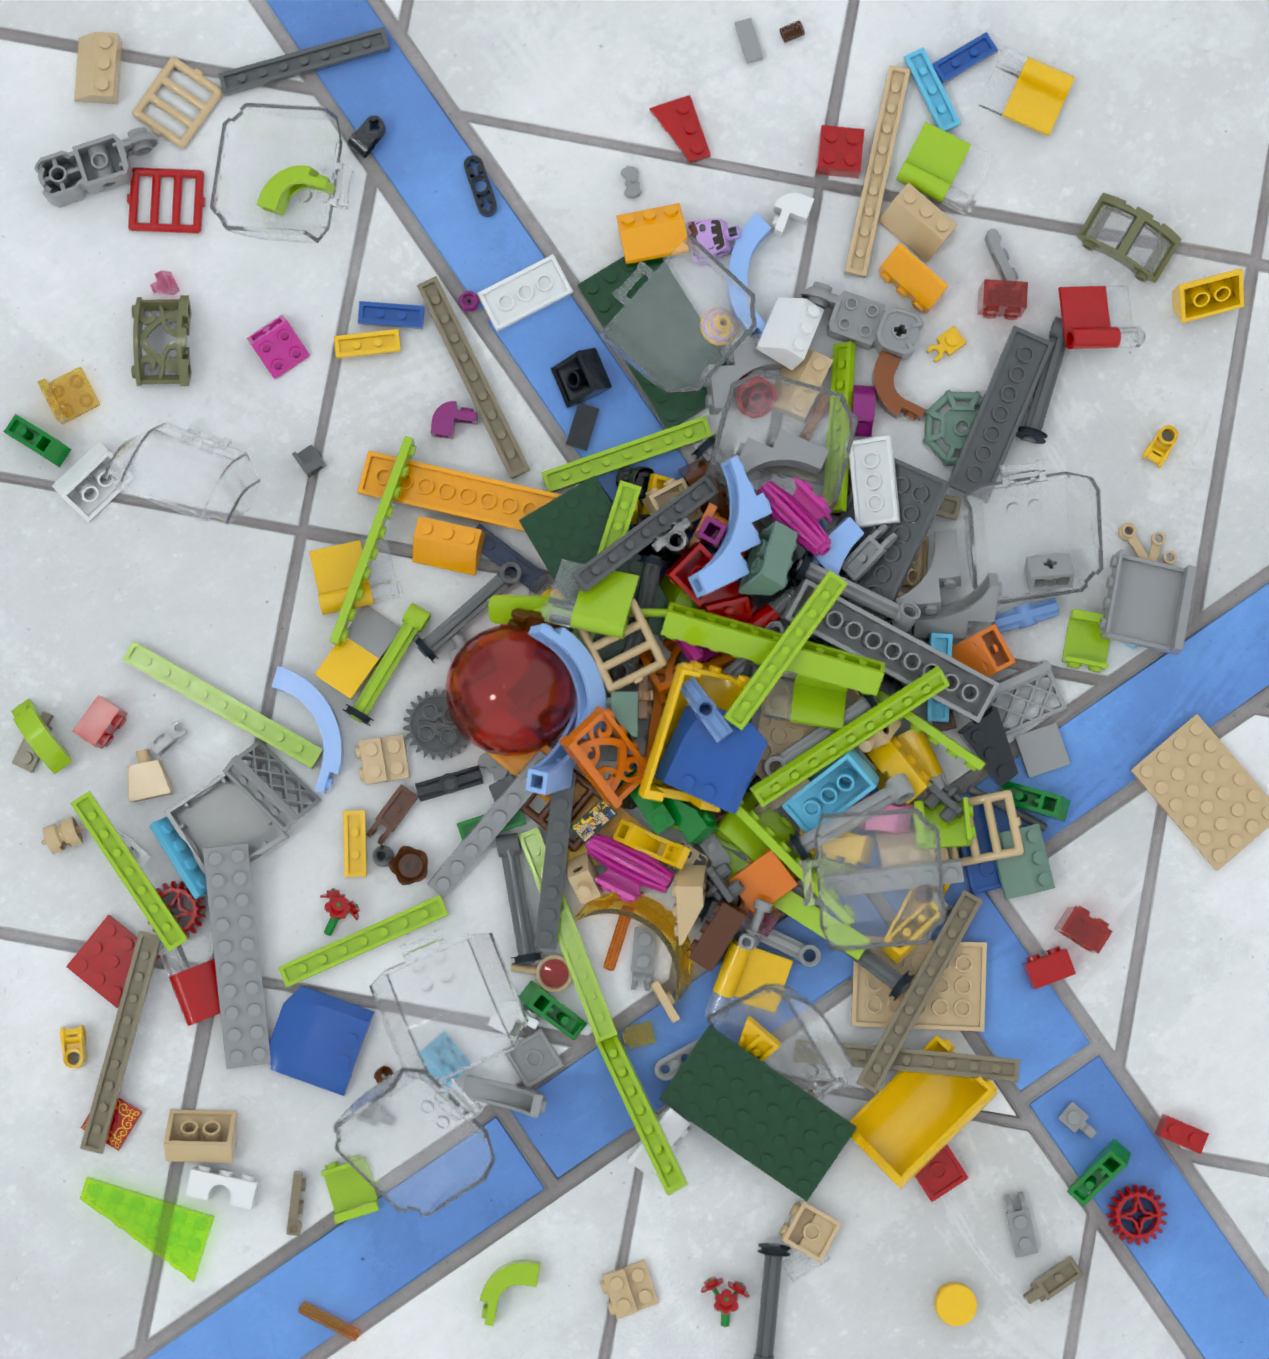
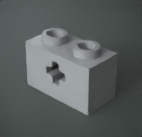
[1024,553,1075,591]

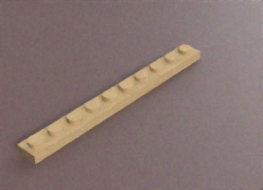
[844,65,911,278]

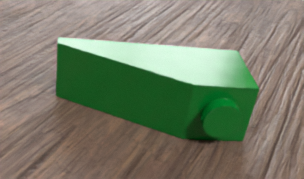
[4,414,72,468]
[621,768,675,835]
[999,781,1071,822]
[662,797,719,844]
[518,980,587,1041]
[1067,1139,1131,1206]

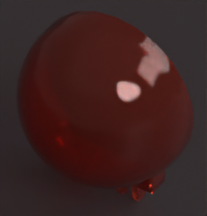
[445,624,577,757]

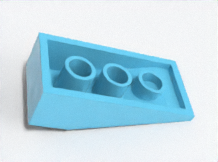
[781,748,880,833]

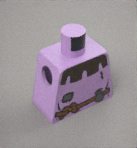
[687,218,741,265]

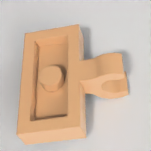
[637,676,654,720]

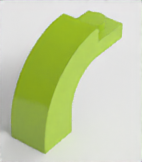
[256,165,335,216]
[11,699,73,774]
[480,1260,541,1326]

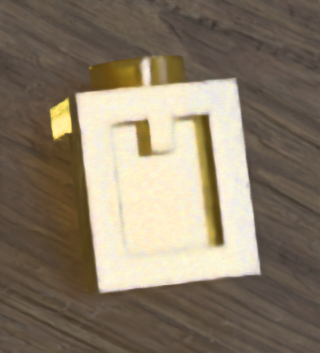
[622,1021,656,1049]

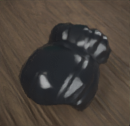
[616,466,655,499]

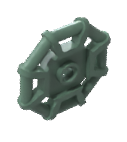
[923,390,983,466]

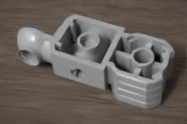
[34,127,159,207]
[801,282,924,361]

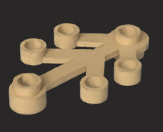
[1118,523,1177,565]

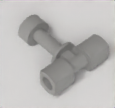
[738,898,773,951]

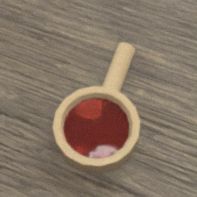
[511,955,572,992]

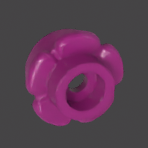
[458,291,480,312]

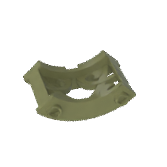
[131,295,192,386]

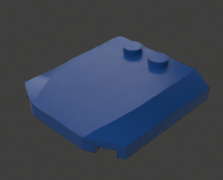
[654,705,768,814]
[269,986,375,1096]

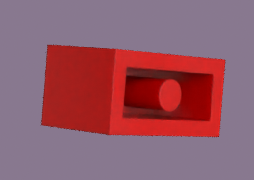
[1022,946,1076,989]
[1154,1114,1209,1154]

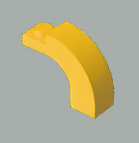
[613,819,691,870]

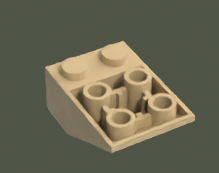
[672,865,707,945]

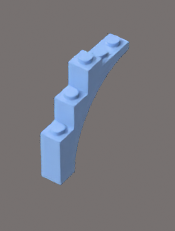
[688,456,773,598]
[808,517,864,650]
[526,683,605,795]

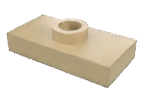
[651,980,680,1023]

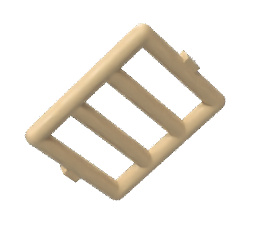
[132,57,223,148]
[577,598,667,693]
[948,790,1024,866]

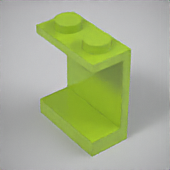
[1061,609,1110,673]
[914,797,976,850]
[320,1155,381,1224]

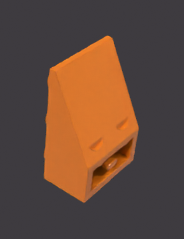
[952,624,1016,677]

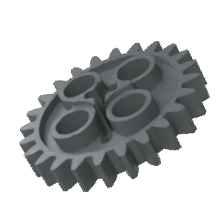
[403,689,474,760]

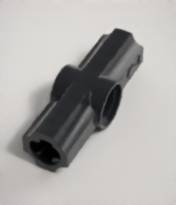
[415,765,484,802]

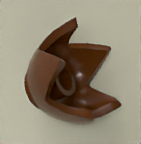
[389,846,428,885]

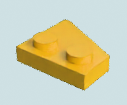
[738,1015,781,1061]

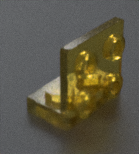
[37,367,100,425]

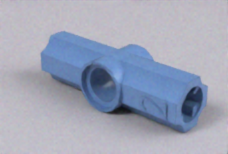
[992,598,1060,633]
[680,677,733,743]

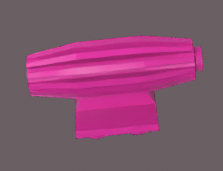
[756,477,833,556]
[585,833,675,902]

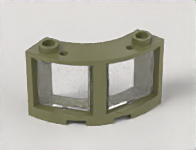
[1077,193,1182,283]

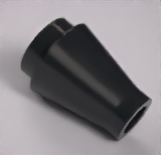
[372,845,394,867]

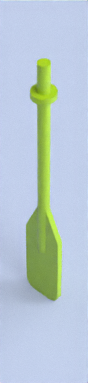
[488,595,705,624]

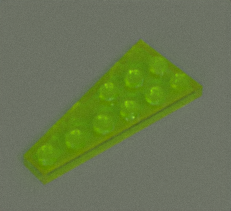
[80,1177,215,1282]

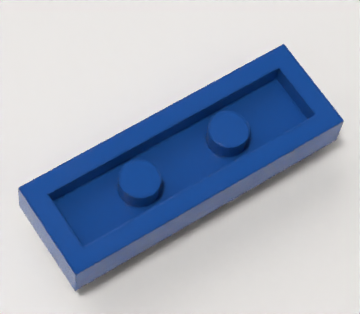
[932,32,998,84]
[358,301,425,329]

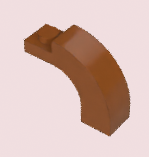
[872,350,926,421]

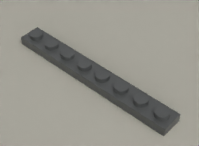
[218,27,390,96]
[571,475,719,593]
[534,773,576,950]

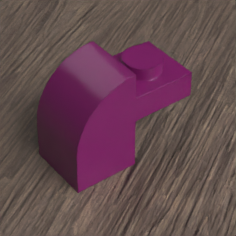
[851,385,875,437]
[430,401,478,439]
[696,516,727,549]

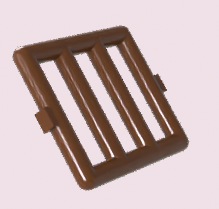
[520,768,612,852]

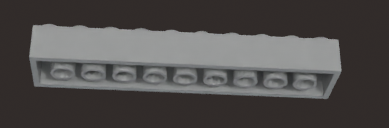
[781,579,1000,723]

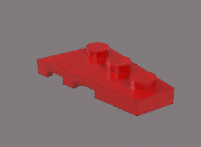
[649,95,711,164]

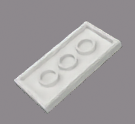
[477,254,573,332]
[848,435,900,528]

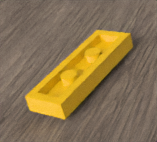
[334,329,401,359]
[343,810,367,877]

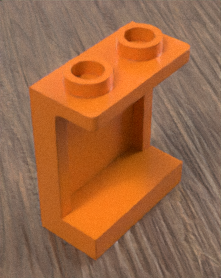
[729,847,798,915]

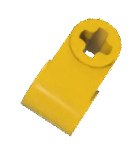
[1141,425,1178,469]
[60,1025,87,1068]

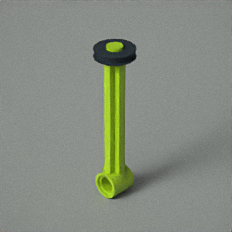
[342,603,432,726]

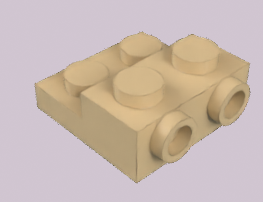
[642,478,704,534]
[355,734,410,785]
[779,1200,842,1263]
[600,1259,659,1319]

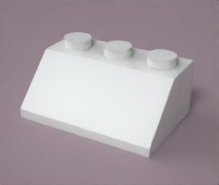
[756,297,824,370]
[52,441,135,522]
[627,1106,691,1175]

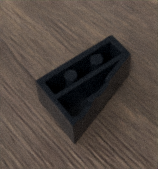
[957,706,1018,787]

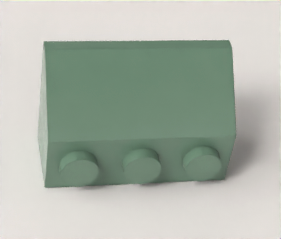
[738,521,798,595]
[606,692,638,741]
[989,823,1055,900]

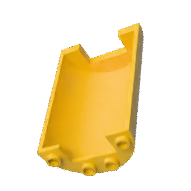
[638,660,751,812]
[850,1035,998,1189]

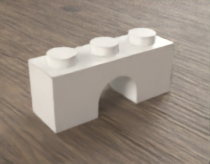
[185,1164,260,1210]

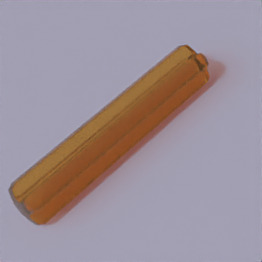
[603,907,633,971]
[298,1301,361,1341]

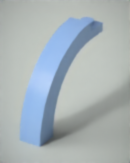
[728,213,771,339]
[528,623,607,749]
[272,666,344,794]

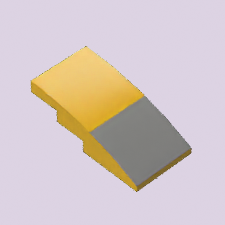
[314,606,400,700]

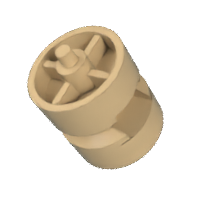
[41,816,84,854]

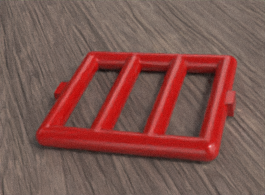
[127,167,206,234]

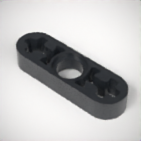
[464,155,497,217]

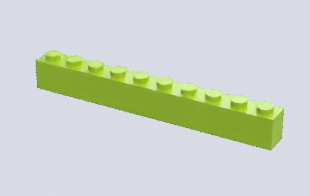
[661,602,885,696]

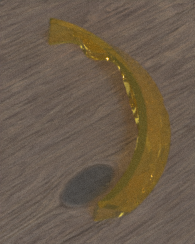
[574,893,694,1002]

